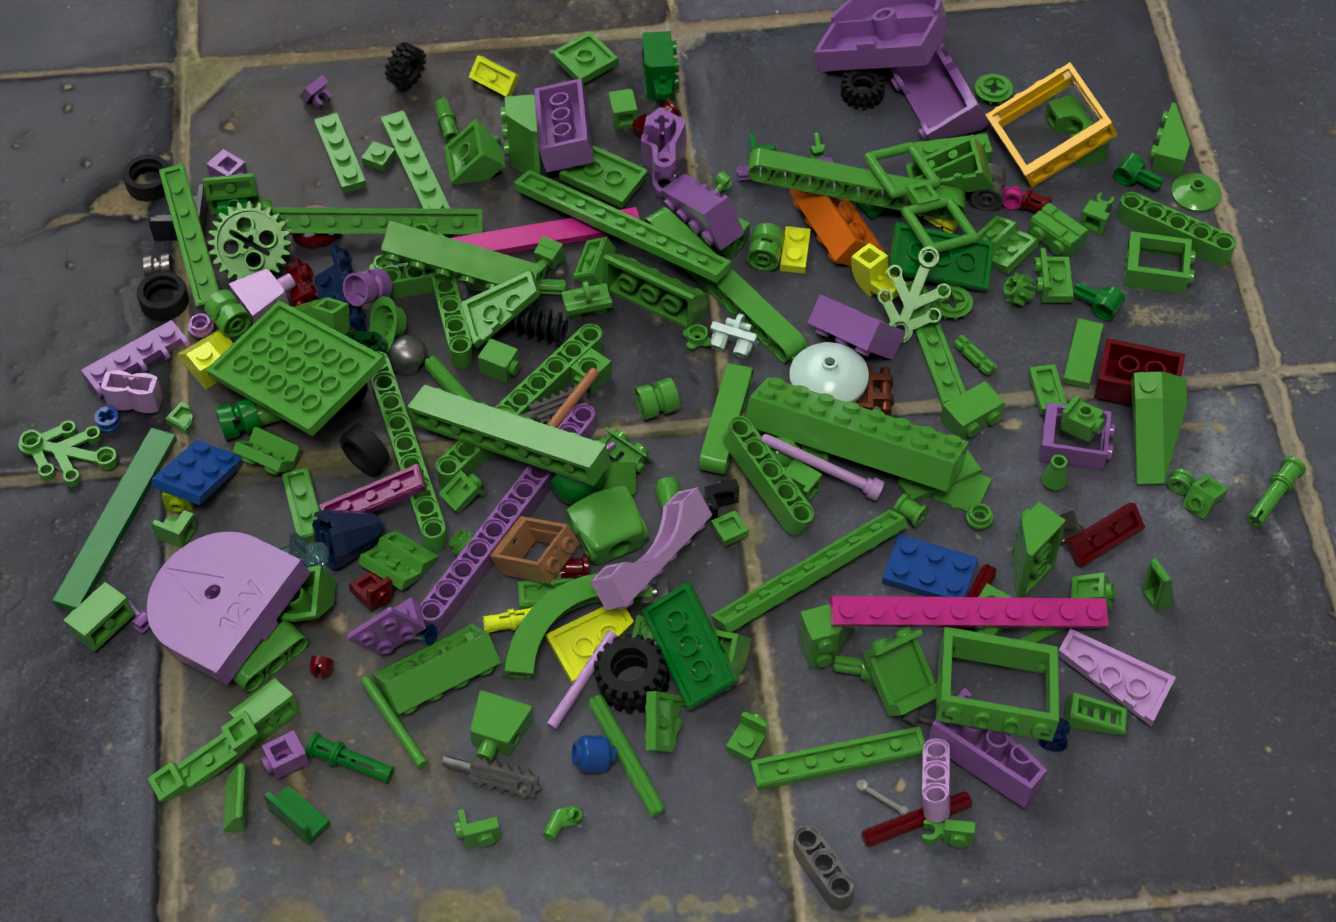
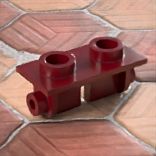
[286,257,318,306]

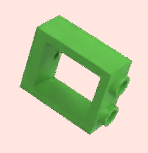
[1124,231,1196,294]

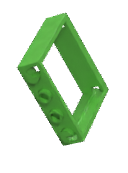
[936,626,1059,741]

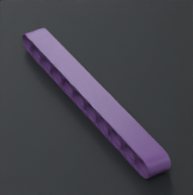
[420,404,596,635]

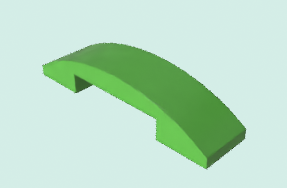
[148,711,260,802]

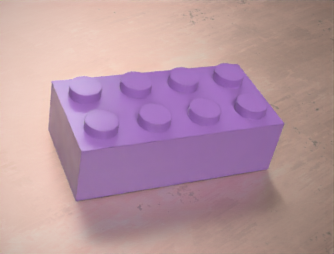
[534,78,594,172]

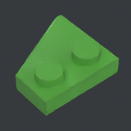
[645,691,686,753]

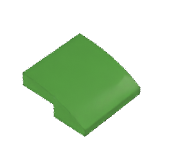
[203,173,260,215]
[977,215,1039,274]
[358,530,439,590]

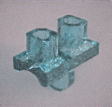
[279,533,329,567]

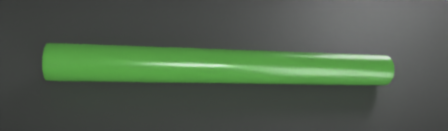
[360,676,428,769]

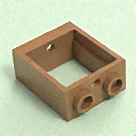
[489,516,580,584]

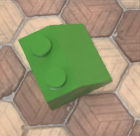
[798,604,854,669]

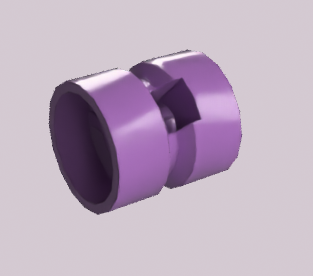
[343,268,392,306]

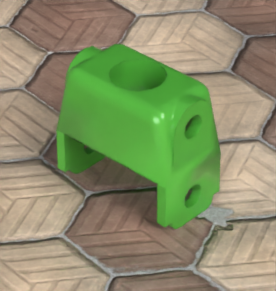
[565,486,649,565]

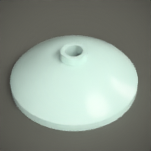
[789,342,869,402]

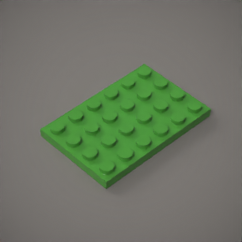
[206,300,387,436]

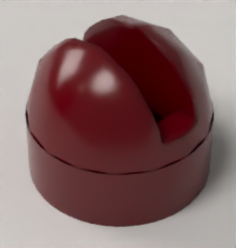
[310,656,334,679]

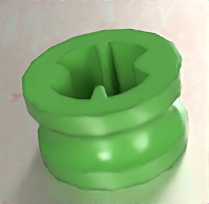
[1167,469,1195,495]

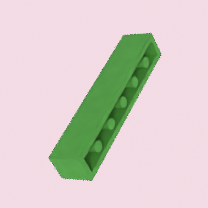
[381,221,539,290]

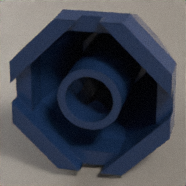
[312,509,383,569]

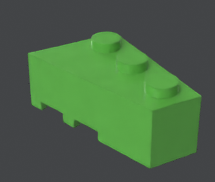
[906,134,995,193]

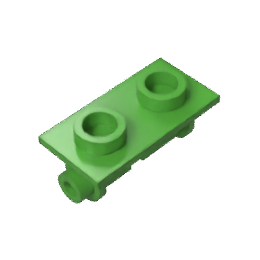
[599,427,653,474]

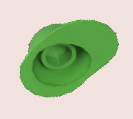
[369,296,407,354]

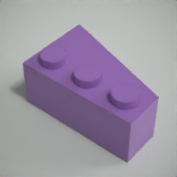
[807,294,906,360]

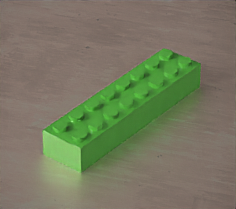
[746,377,969,492]

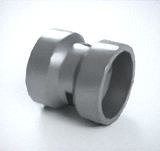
[143,253,173,277]

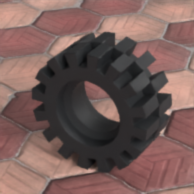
[385,42,426,89]
[841,68,885,111]

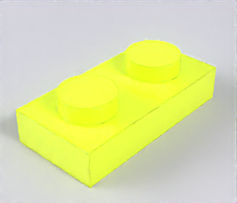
[469,55,520,96]
[780,226,811,274]

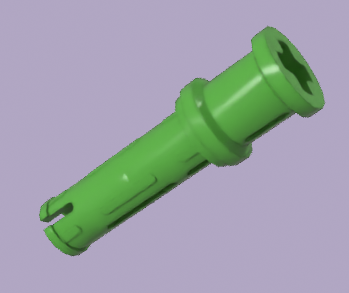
[1247,456,1306,528]

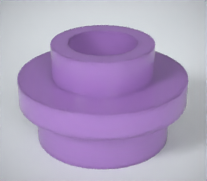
[188,313,214,338]

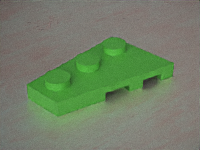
[461,270,540,348]

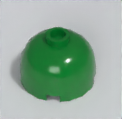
[550,473,605,505]

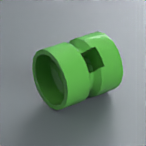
[746,223,785,271]
[204,289,252,338]
[634,377,680,420]

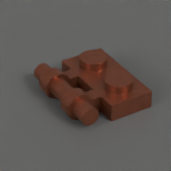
[855,365,894,415]

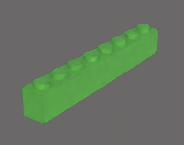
[407,385,611,486]

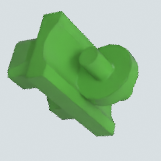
[561,281,613,320]

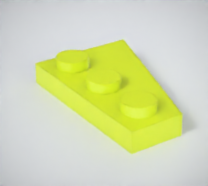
[545,606,634,685]

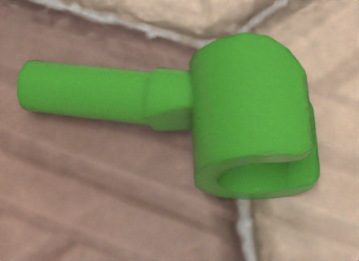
[809,132,825,159]
[715,171,732,193]

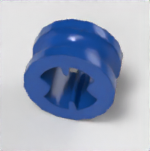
[94,406,121,433]

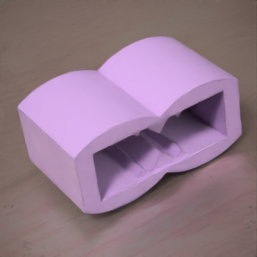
[101,370,163,413]

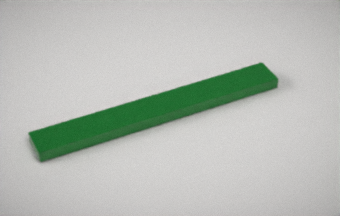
[52,428,177,611]

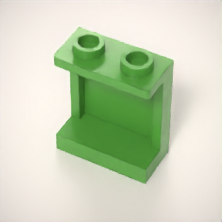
[862,626,937,716]

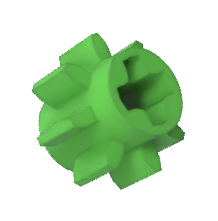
[1003,273,1036,306]

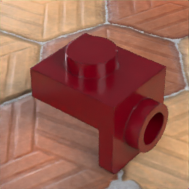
[349,571,392,611]

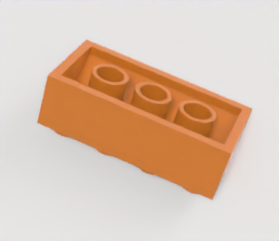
[789,189,885,267]

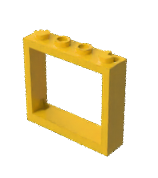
[986,63,1117,188]

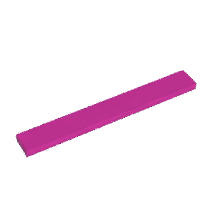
[451,207,639,254]

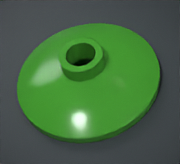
[1171,173,1221,212]

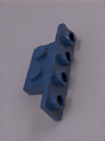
[314,244,366,331]

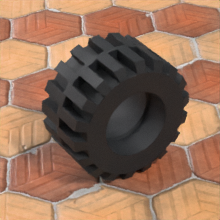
[594,634,670,714]

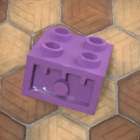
[347,597,426,656]

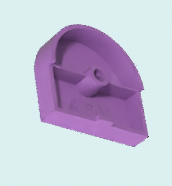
[813,0,948,72]
[147,532,311,686]

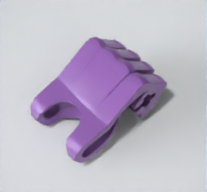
[641,107,686,198]

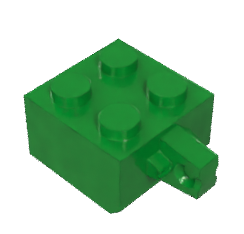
[642,31,679,101]

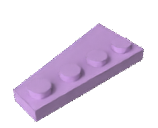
[1058,628,1176,727]

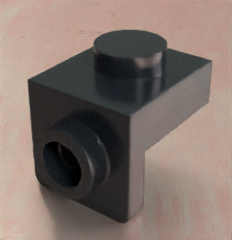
[704,479,739,520]

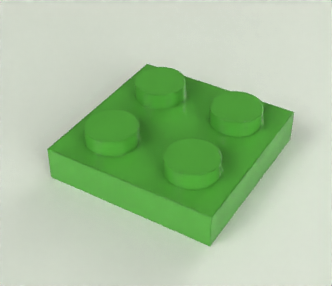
[552,31,618,84]

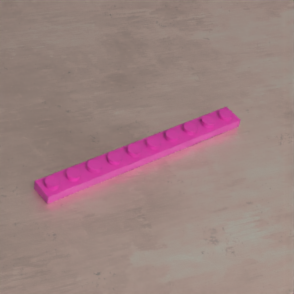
[829,596,1108,629]

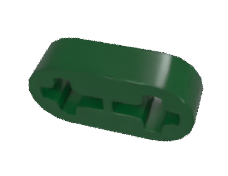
[345,331,388,353]

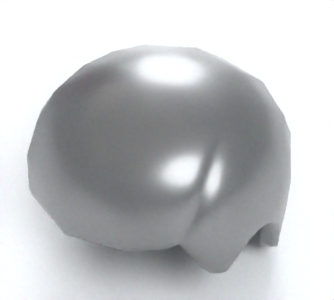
[387,335,427,375]

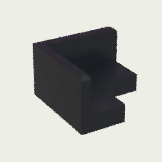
[149,184,209,241]

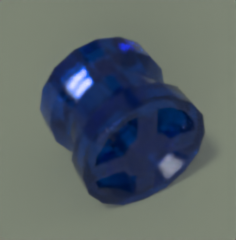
[1038,718,1071,752]

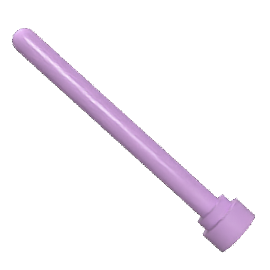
[762,434,884,501]

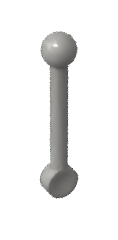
[856,780,910,816]

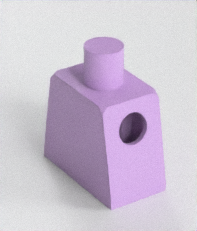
[229,269,296,324]

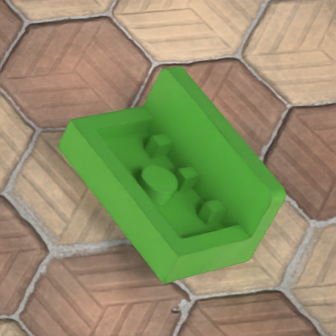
[1034,248,1074,303]
[233,427,301,475]

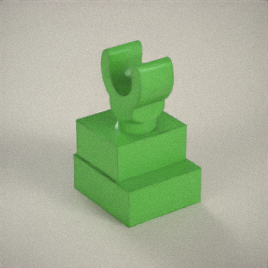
[1080,192,1114,236]
[534,236,566,279]

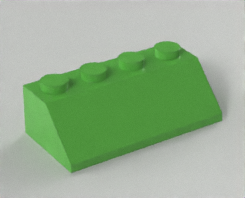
[603,254,708,329]
[371,623,501,714]

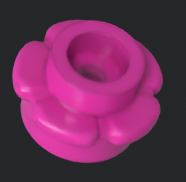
[1002,186,1024,210]

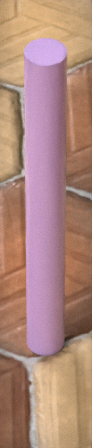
[546,631,617,730]

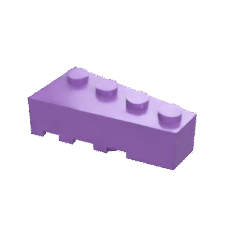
[661,173,745,251]
[928,688,1047,809]

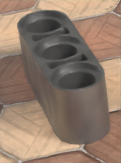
[793,825,854,911]

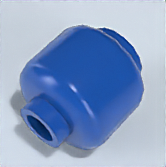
[571,735,616,773]

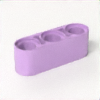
[922,738,951,823]

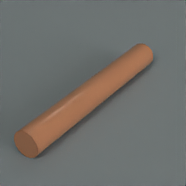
[547,368,599,428]

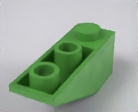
[1149,102,1190,177]
[293,297,350,335]

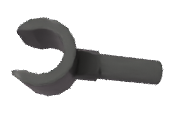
[900,709,936,729]

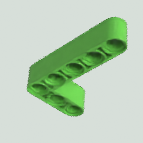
[382,263,473,369]

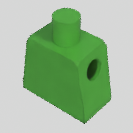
[470,690,534,763]

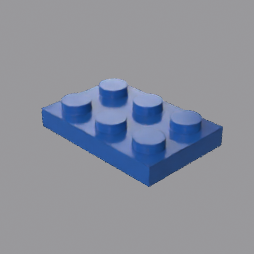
[152,440,243,505]
[882,534,978,597]

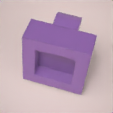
[299,75,332,108]

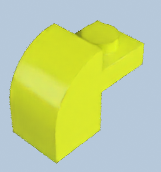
[851,243,906,302]

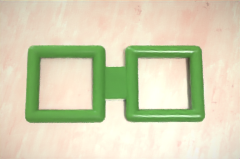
[864,142,979,254]

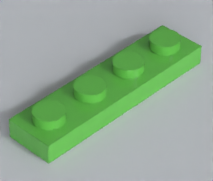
[314,113,367,194]

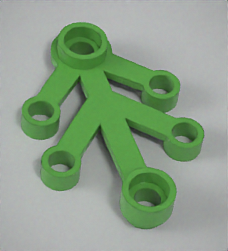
[877,246,951,343]
[18,420,118,487]

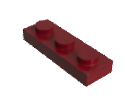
[1066,502,1145,567]

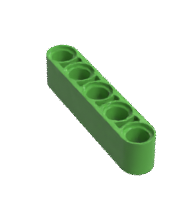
[1117,192,1236,266]
[699,363,754,475]
[722,416,814,536]

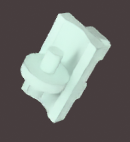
[710,313,759,359]

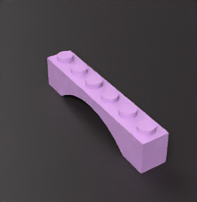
[590,487,712,610]

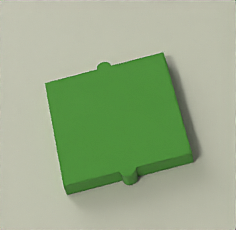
[933,474,992,512]

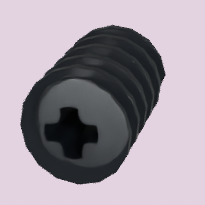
[511,304,568,345]

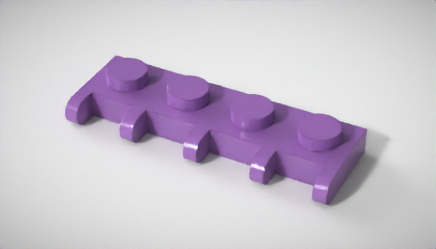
[81,320,191,397]

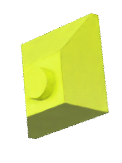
[177,330,233,390]

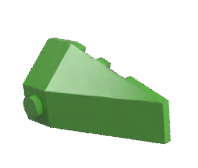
[1131,372,1187,485]

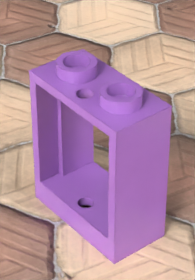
[1039,402,1115,470]

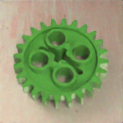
[207,201,292,280]

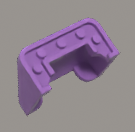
[890,41,990,141]

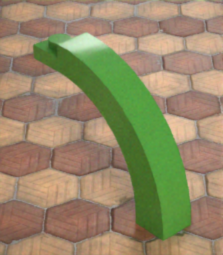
[501,573,653,680]

